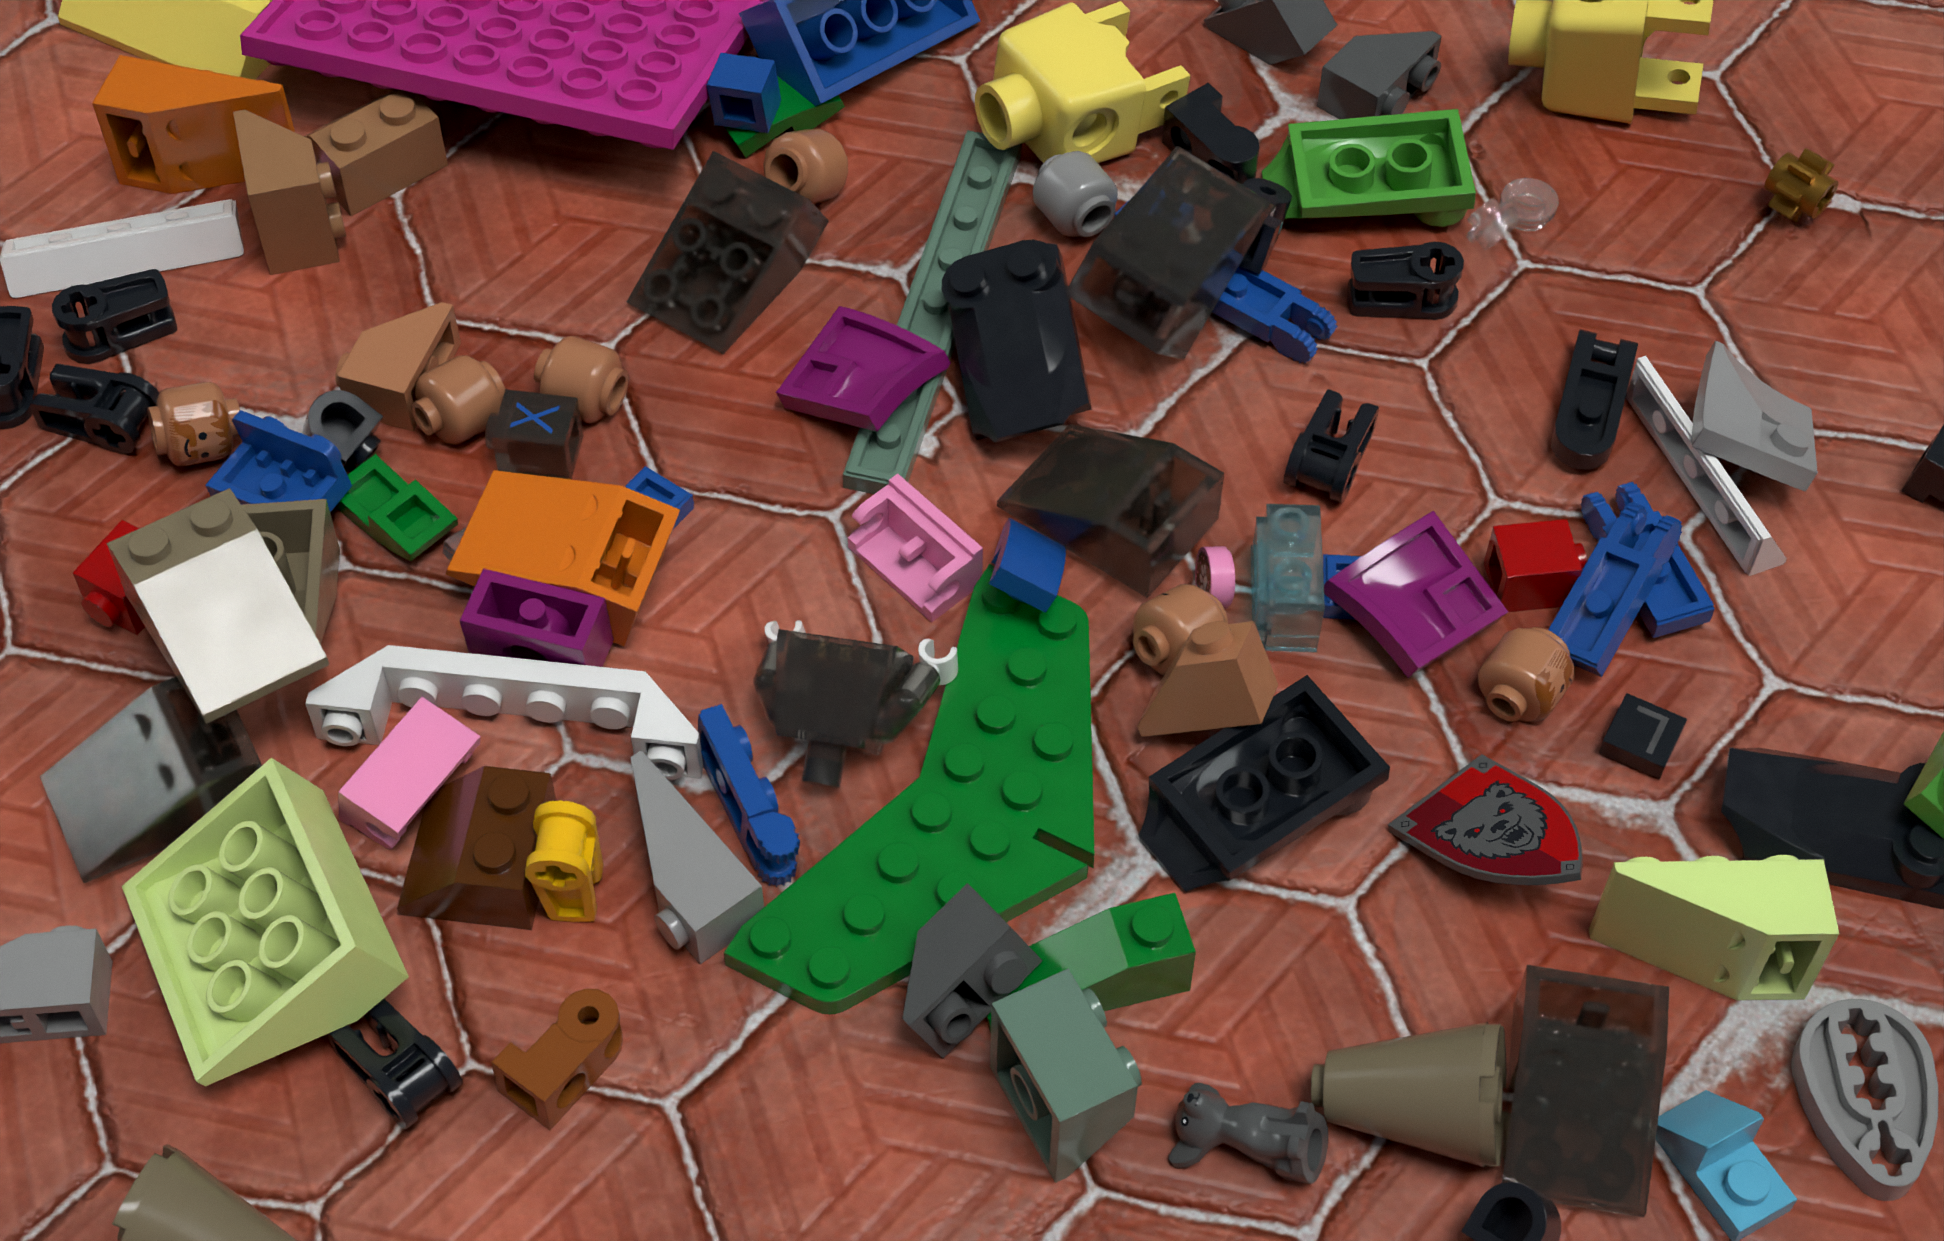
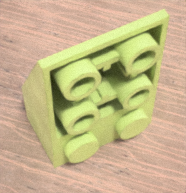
[1589,855,1839,1000]

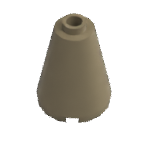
[1311,1022,1507,1167]
[112,1144,297,1241]

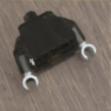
[753,620,958,788]

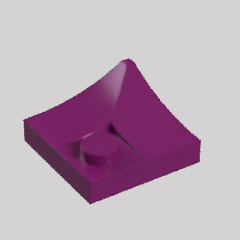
[776,306,951,432]
[1321,511,1508,678]

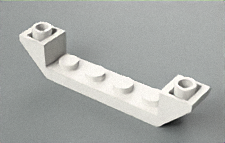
[305,645,703,780]

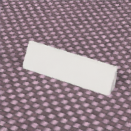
[0,199,244,298]
[1626,356,1787,576]

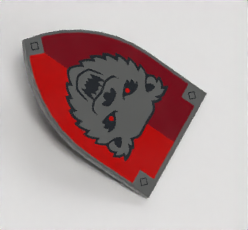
[1388,754,1583,885]

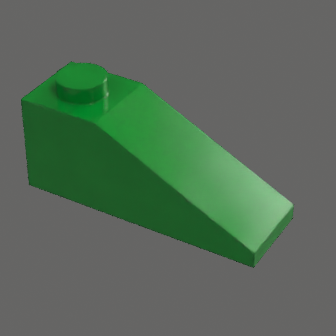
[986,893,1196,1033]

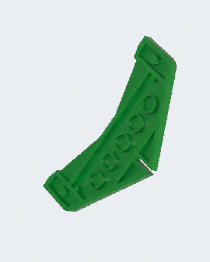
[724,564,1095,1015]

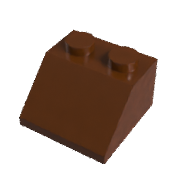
[397,766,556,930]

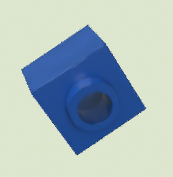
[707,53,781,133]

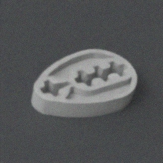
[1791,999,1938,1201]

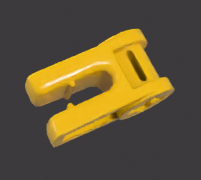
[525,800,604,922]

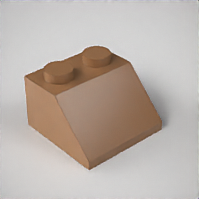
[304,89,448,216]
[233,110,346,275]

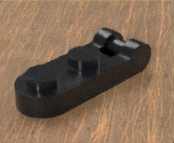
[1551,329,1638,470]

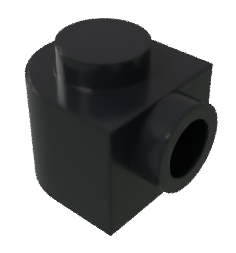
[302,390,383,469]
[1461,1182,1562,1241]

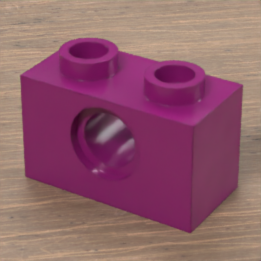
[459,568,614,667]

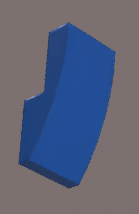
[989,518,1066,613]

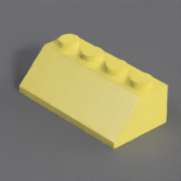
[58,0,272,80]

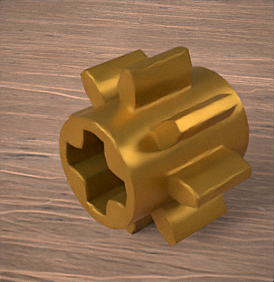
[1764,148,1839,222]

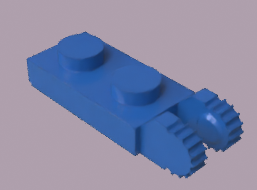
[1170,240,1338,363]
[1580,482,1715,638]
[1548,502,1683,677]
[697,704,800,887]

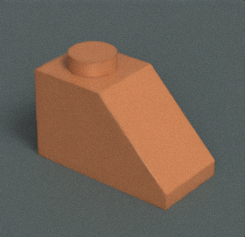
[335,302,461,431]
[1137,621,1278,737]

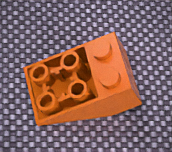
[92,55,295,194]
[445,470,680,646]

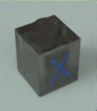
[485,389,584,479]

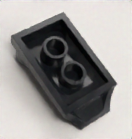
[941,239,1092,443]
[1138,675,1390,892]
[1721,747,1944,909]

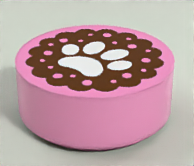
[1195,546,1235,609]

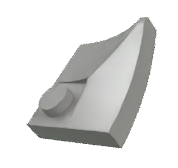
[1692,341,1818,492]

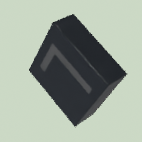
[1599,693,1687,779]

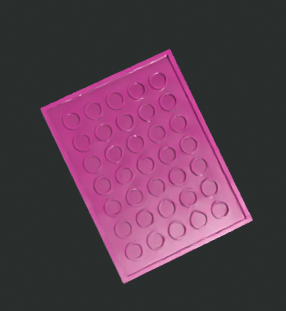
[240,0,764,150]

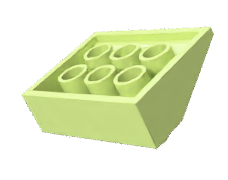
[122,758,409,1086]

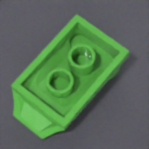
[1262,109,1476,227]

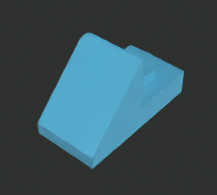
[1647,1090,1797,1241]

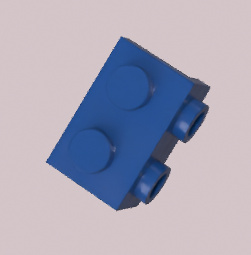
[205,410,353,512]

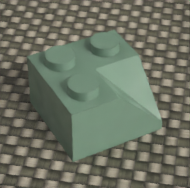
[990,968,1142,1183]

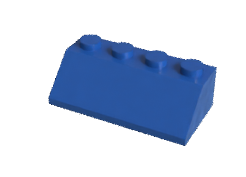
[739,0,981,106]

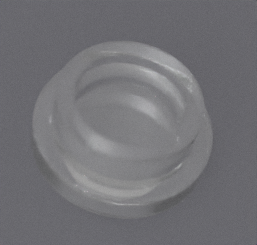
[1500,178,1559,231]
[1465,197,1521,250]

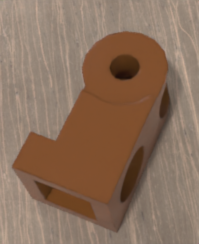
[491,988,623,1130]

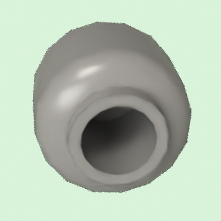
[1032,151,1118,237]

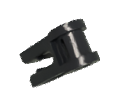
[1347,241,1464,320]
[52,269,178,364]
[0,306,44,429]
[30,364,159,454]
[1283,389,1379,504]
[326,999,463,1129]

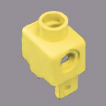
[1508,0,1713,124]
[975,1,1191,163]

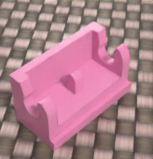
[848,474,983,623]
[338,697,481,849]

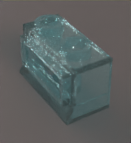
[1250,504,1325,652]

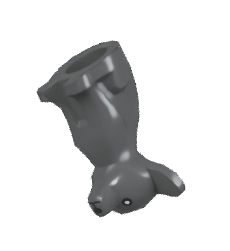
[1169,1083,1328,1184]

